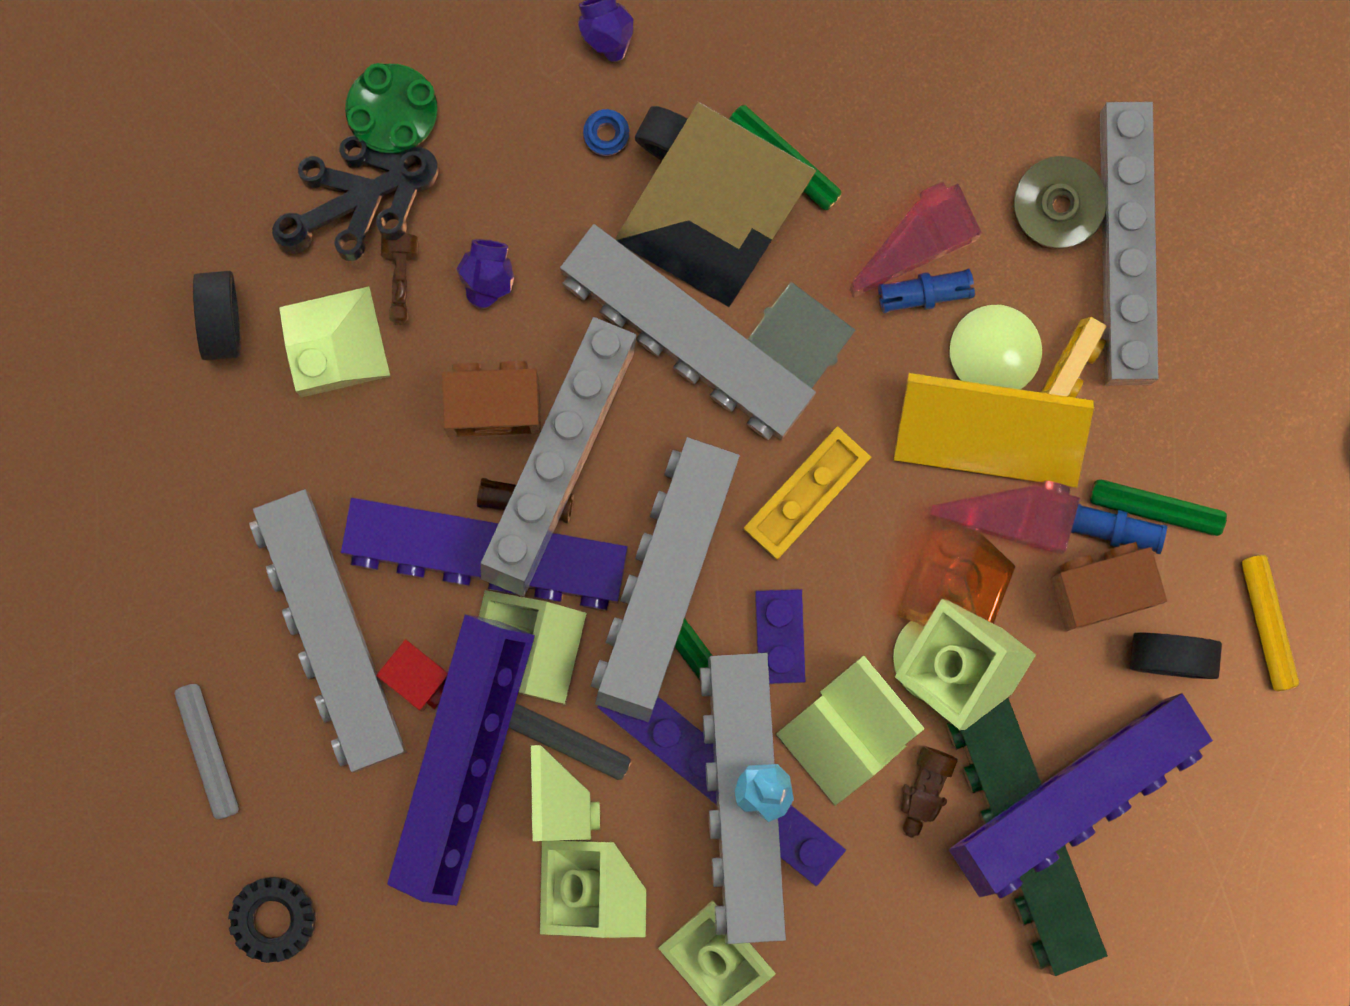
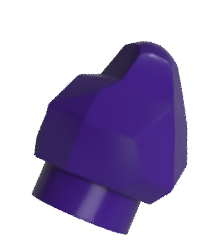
[578,0,634,62]
[457,239,515,309]

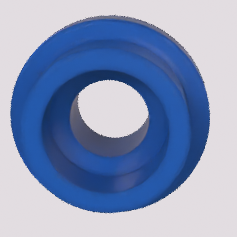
[583,109,629,156]

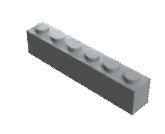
[1100,102,1158,386]
[560,224,816,440]
[481,317,636,597]
[590,437,740,722]
[249,489,407,773]
[700,653,786,944]

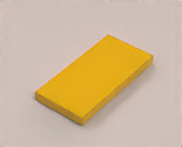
[894,373,1094,488]

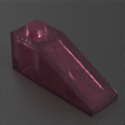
[849,182,982,298]
[927,481,1080,555]

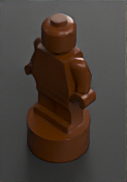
[381,234,418,325]
[901,746,958,838]

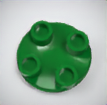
[345,63,438,153]

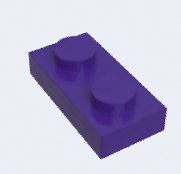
[755,589,806,684]

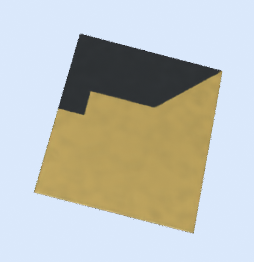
[615,102,817,307]

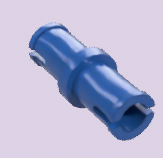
[878,269,975,313]
[1070,503,1168,554]

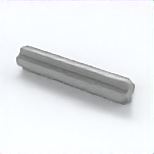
[174,684,239,819]

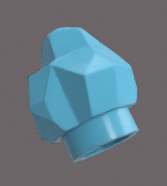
[735,764,794,822]

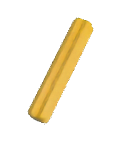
[1242,555,1299,692]

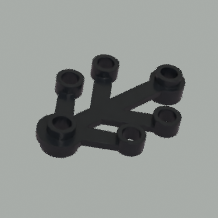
[272,136,439,261]

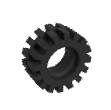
[228,877,316,963]

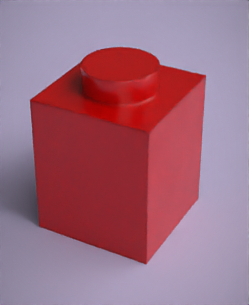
[376,639,448,712]

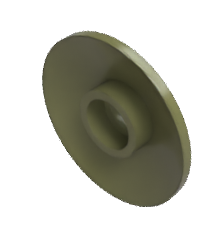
[1014,156,1106,248]

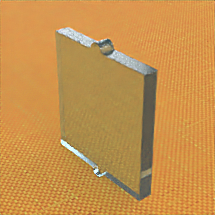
[747,282,856,388]

